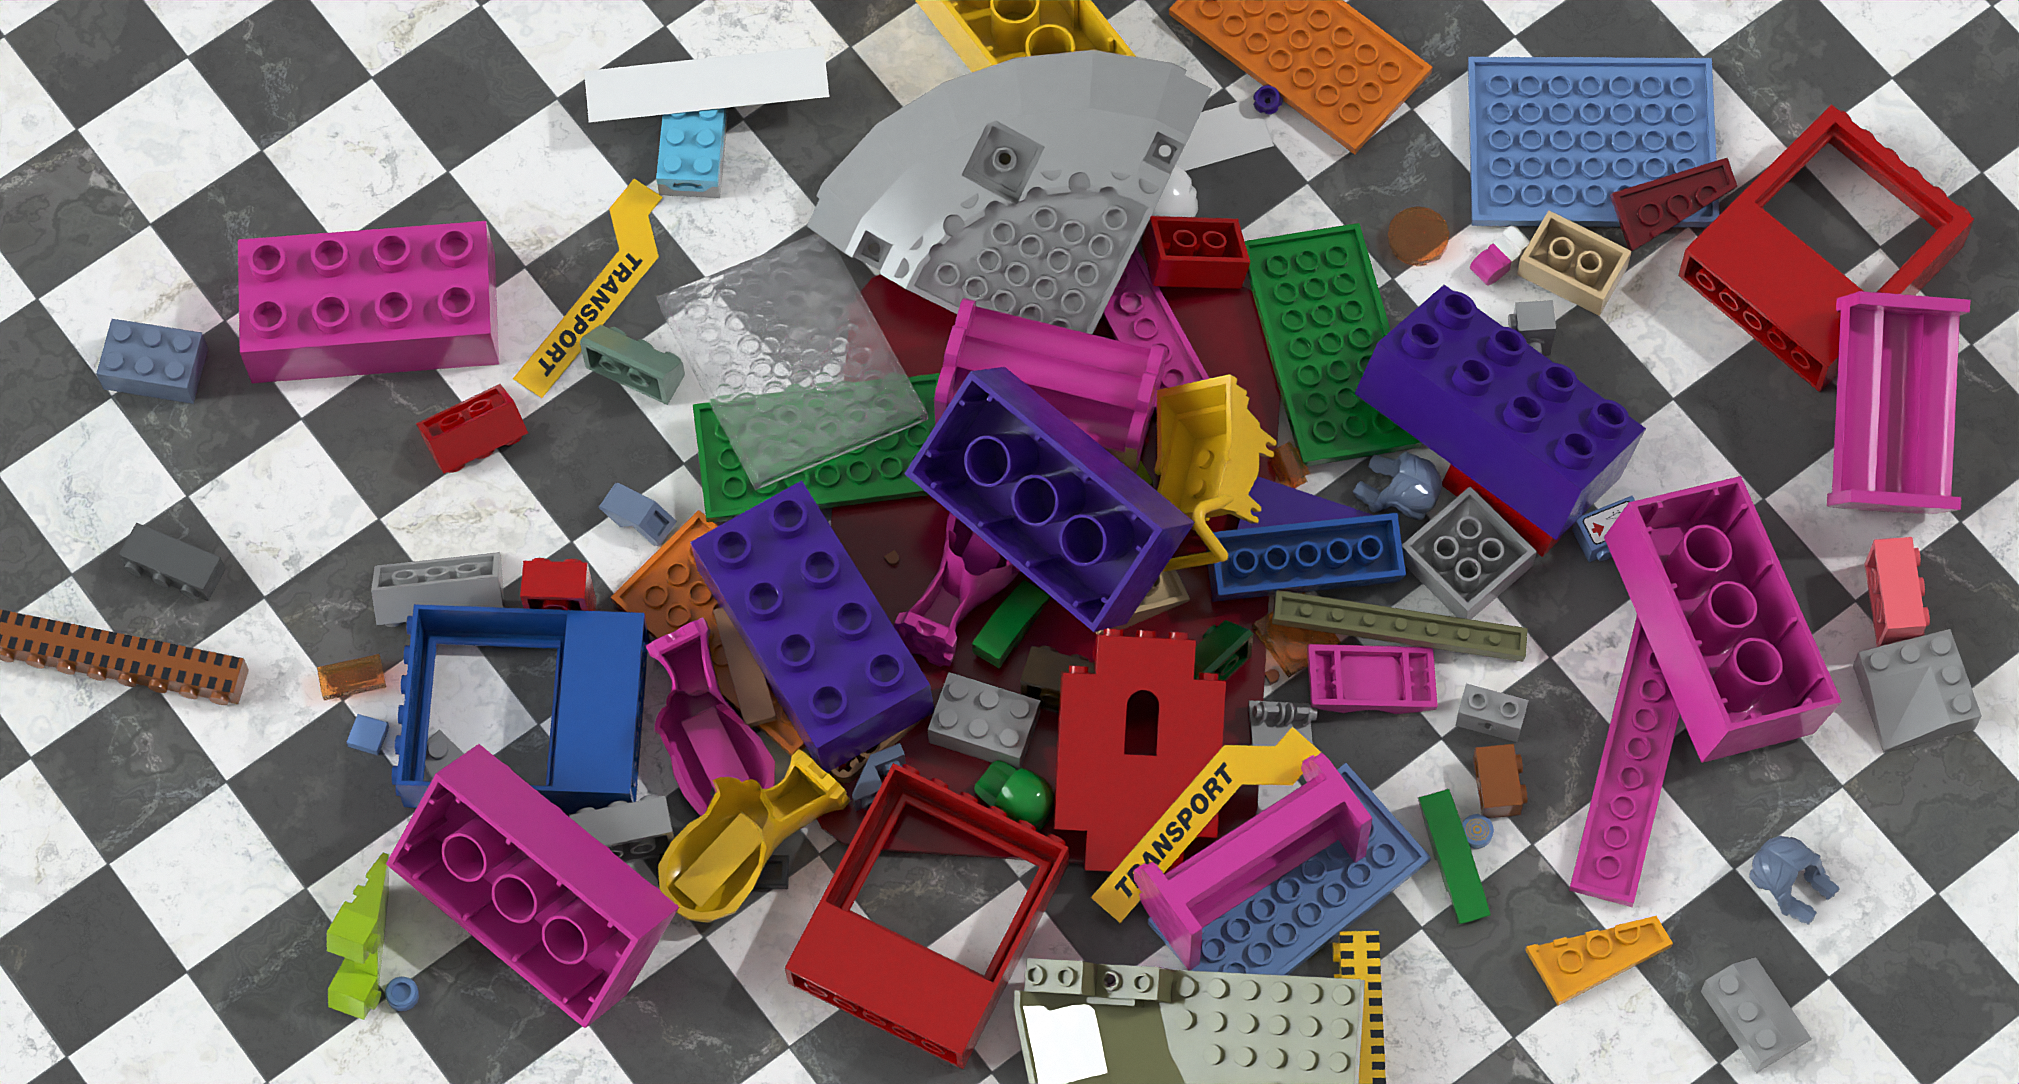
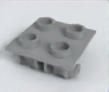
[1248,700,1317,746]

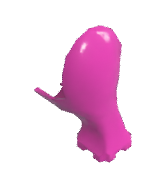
[894,512,1020,667]
[646,617,775,816]

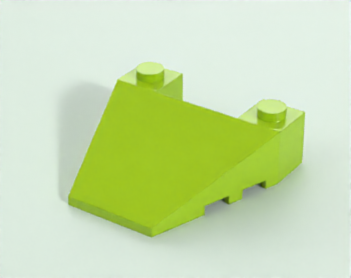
[327,852,389,1020]

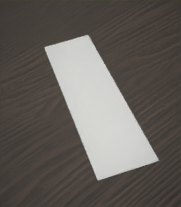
[584,46,829,122]
[1159,98,1274,171]

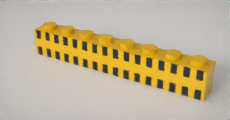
[1332,931,1386,1084]

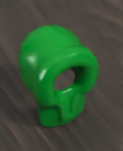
[974,760,1054,832]

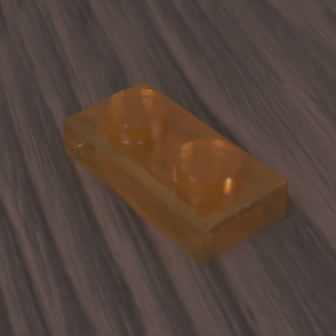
[317,654,387,701]

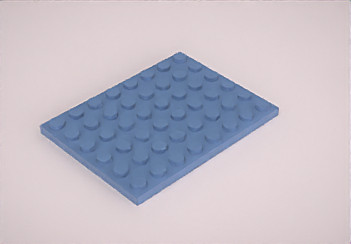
[1467,57,1719,227]

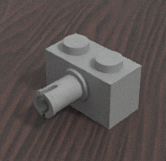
[1508,300,1556,355]

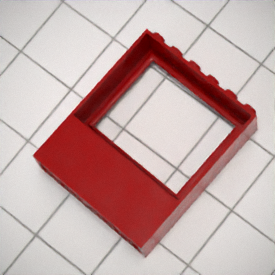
[1678,104,1974,392]
[784,763,1069,1069]

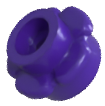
[1253,85,1283,115]

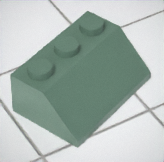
[580,325,685,405]

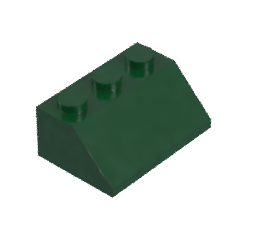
[1194,620,1253,681]

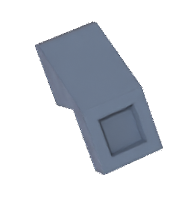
[598,483,677,546]
[852,743,906,811]

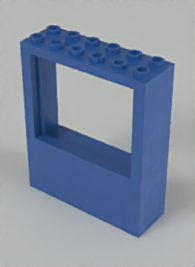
[392,604,649,814]

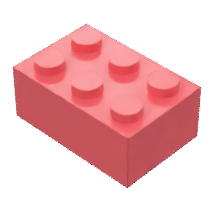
[1864,537,1930,647]

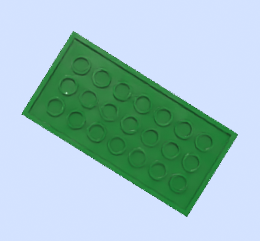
[1245,223,1423,468]
[693,373,940,522]

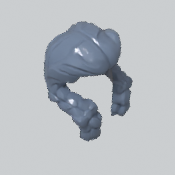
[1353,451,1442,520]
[1749,836,1839,925]

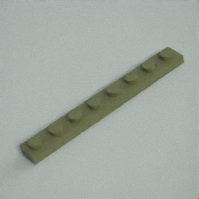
[1272,590,1528,662]

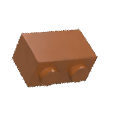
[1473,744,1528,818]

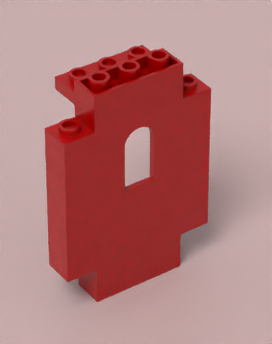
[1053,628,1226,874]

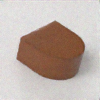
[884,550,899,566]
[1265,669,1280,685]

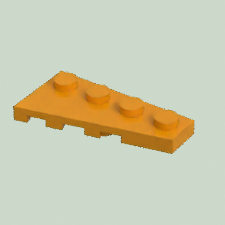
[1525,916,1673,1006]

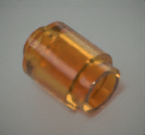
[1269,441,1310,489]

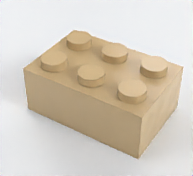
[1517,210,1632,316]

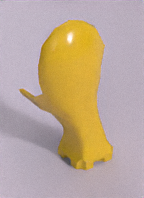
[658,749,851,923]

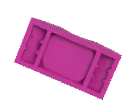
[1307,644,1438,714]

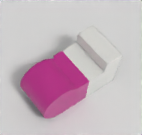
[1470,225,1530,286]

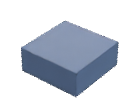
[347,714,389,755]

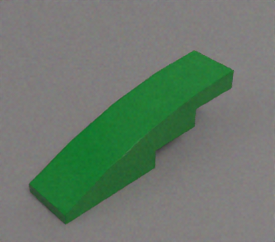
[1417,789,1491,924]

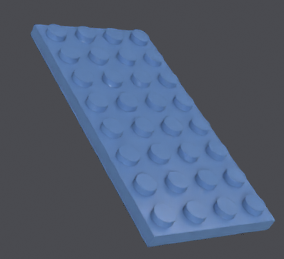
[1148,763,1431,976]

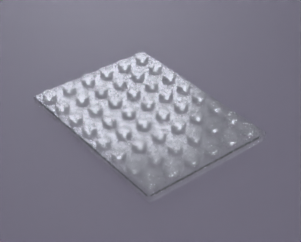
[656,233,928,490]

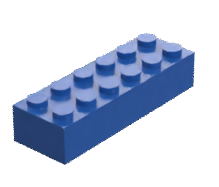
[1205,513,1406,602]

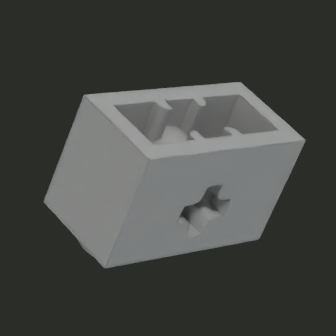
[1455,683,1529,742]

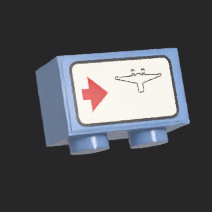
[1572,495,1635,562]

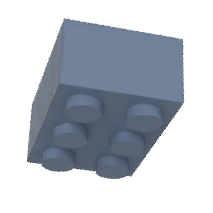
[96,318,208,404]

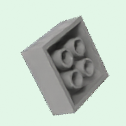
[1402,487,1537,619]
[1853,629,1982,753]

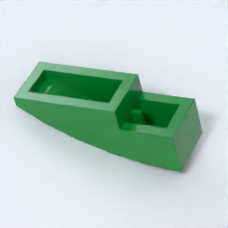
[972,580,1051,668]

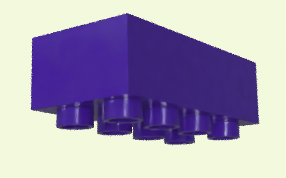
[1354,285,1646,540]
[904,367,1195,632]
[690,480,934,773]

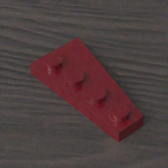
[1610,157,1737,252]

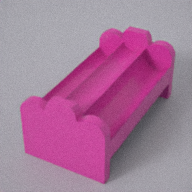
[1827,291,1971,514]
[934,298,1166,474]
[1134,753,1372,971]

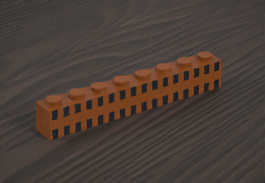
[0,609,249,705]

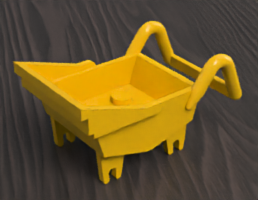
[1155,374,1277,572]

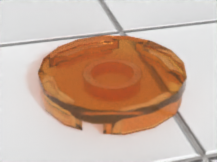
[1387,206,1450,266]

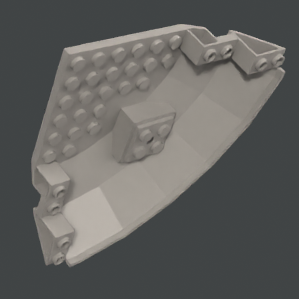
[807,50,1212,334]

